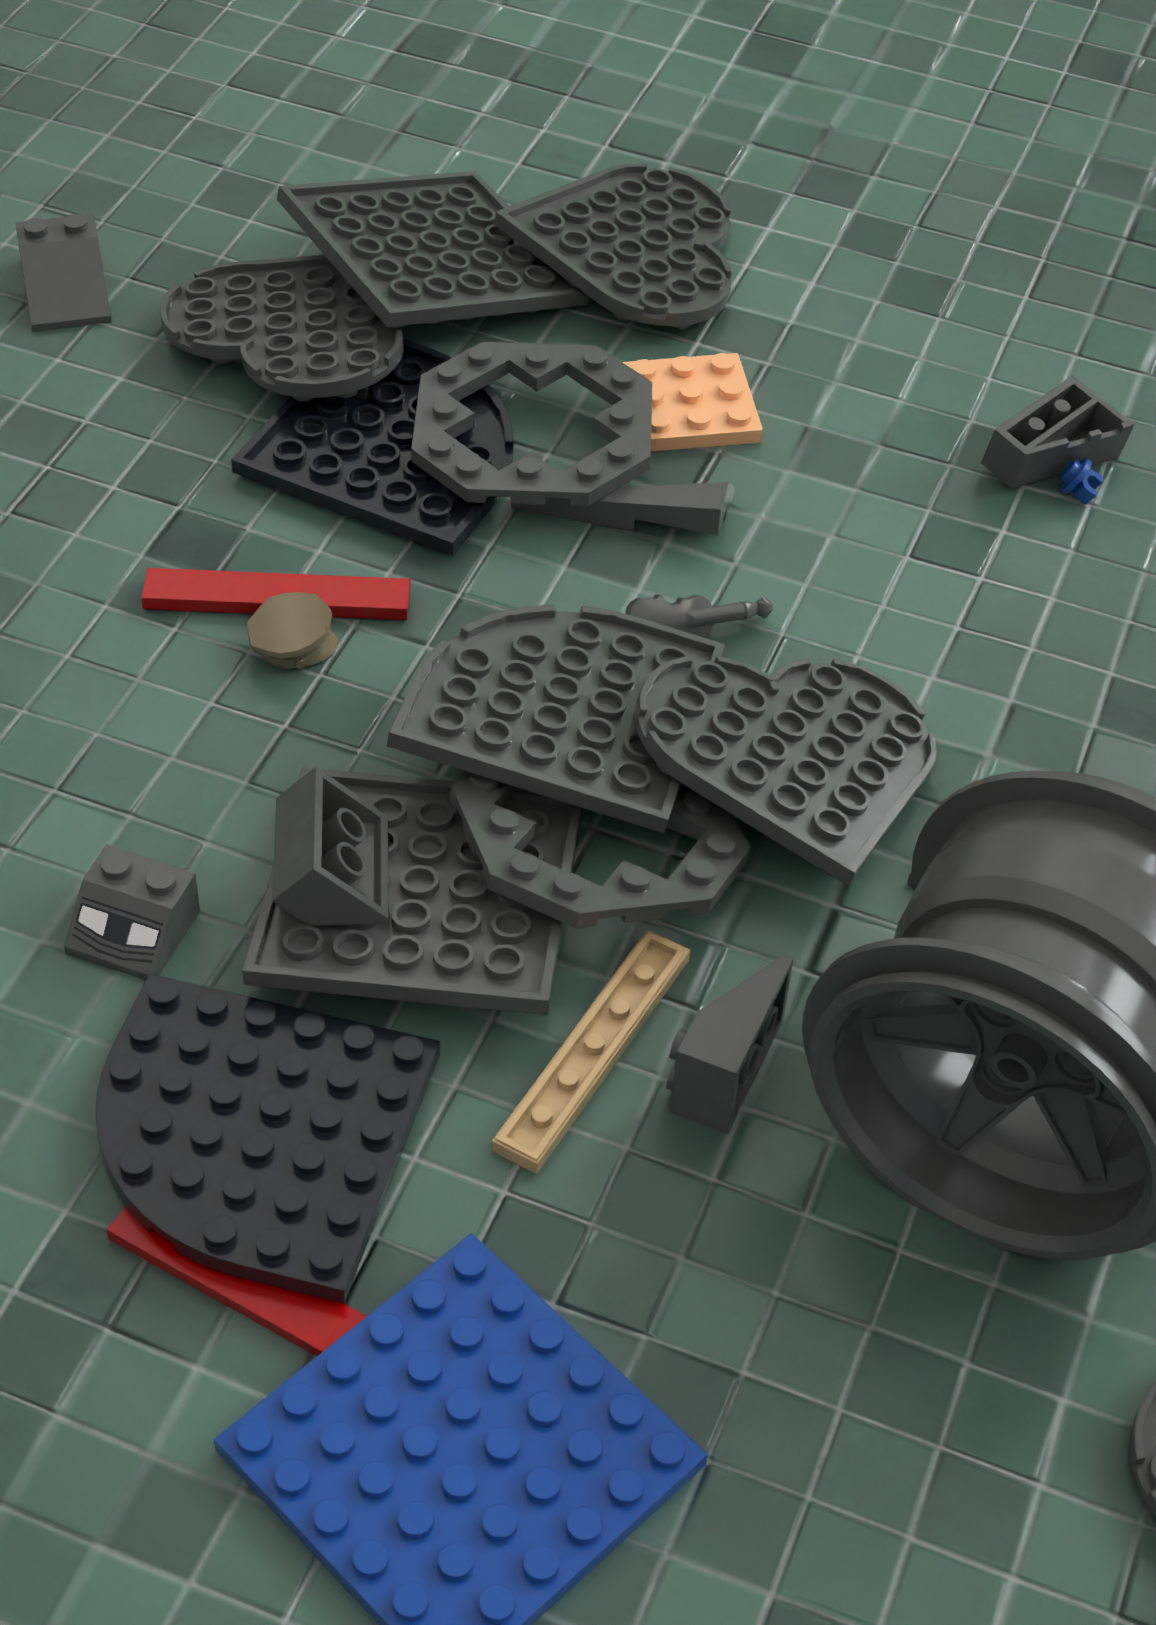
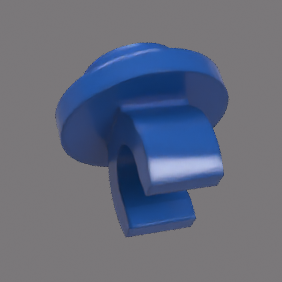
[1059,458,1104,504]

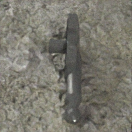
[625,594,773,637]

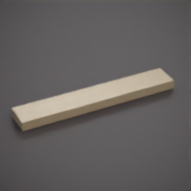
[492,929,690,1174]

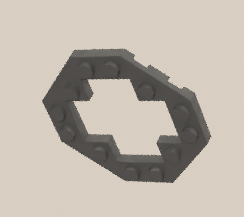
[411,342,652,506]
[449,771,751,929]

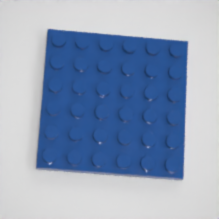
[214,1233,708,1625]

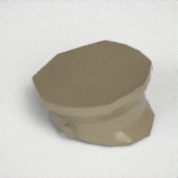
[247,592,339,669]

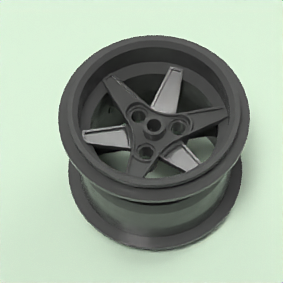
[802,771,1156,1260]

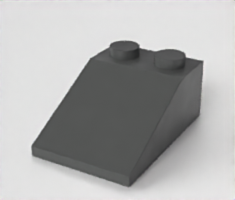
[15,214,112,332]
[666,955,793,1134]

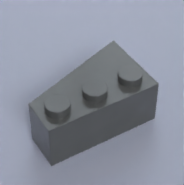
[981,375,1134,488]

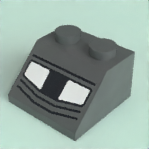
[64,844,200,980]

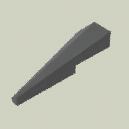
[511,482,734,535]

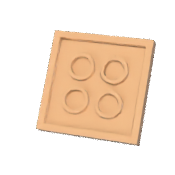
[623,353,763,452]

